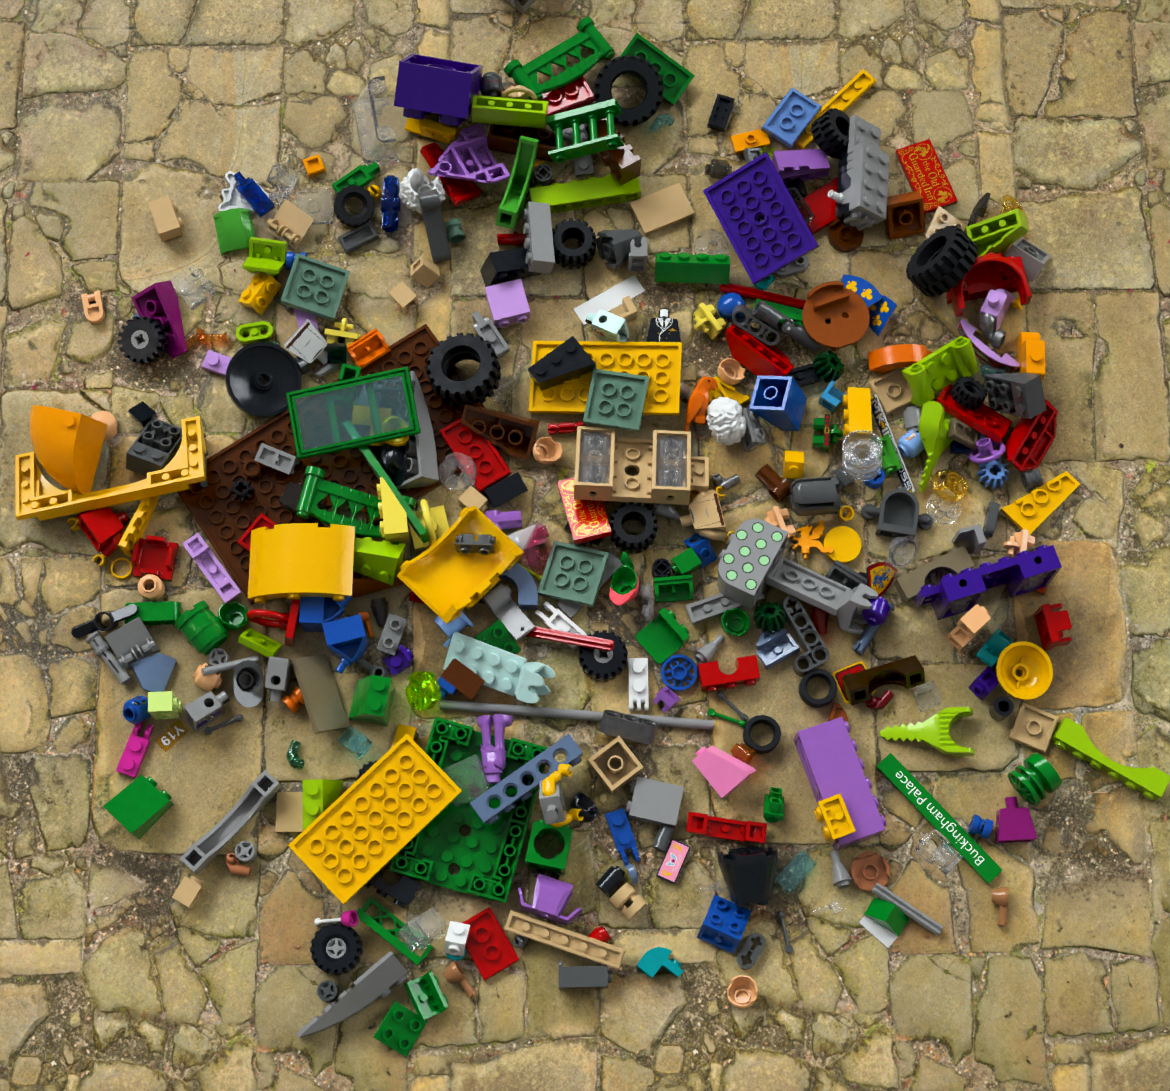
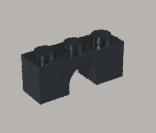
[364,865,422,908]

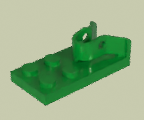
[620,33,695,106]

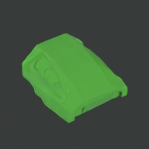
[213,208,256,255]

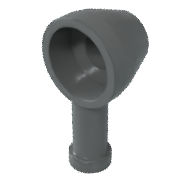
[355,657,389,678]

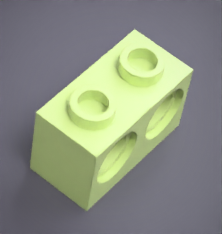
[148,691,182,720]

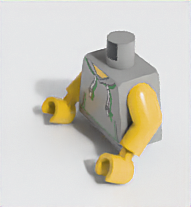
[539,764,584,828]

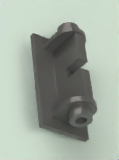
[454,534,496,555]

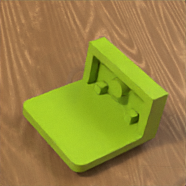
[242,237,287,275]

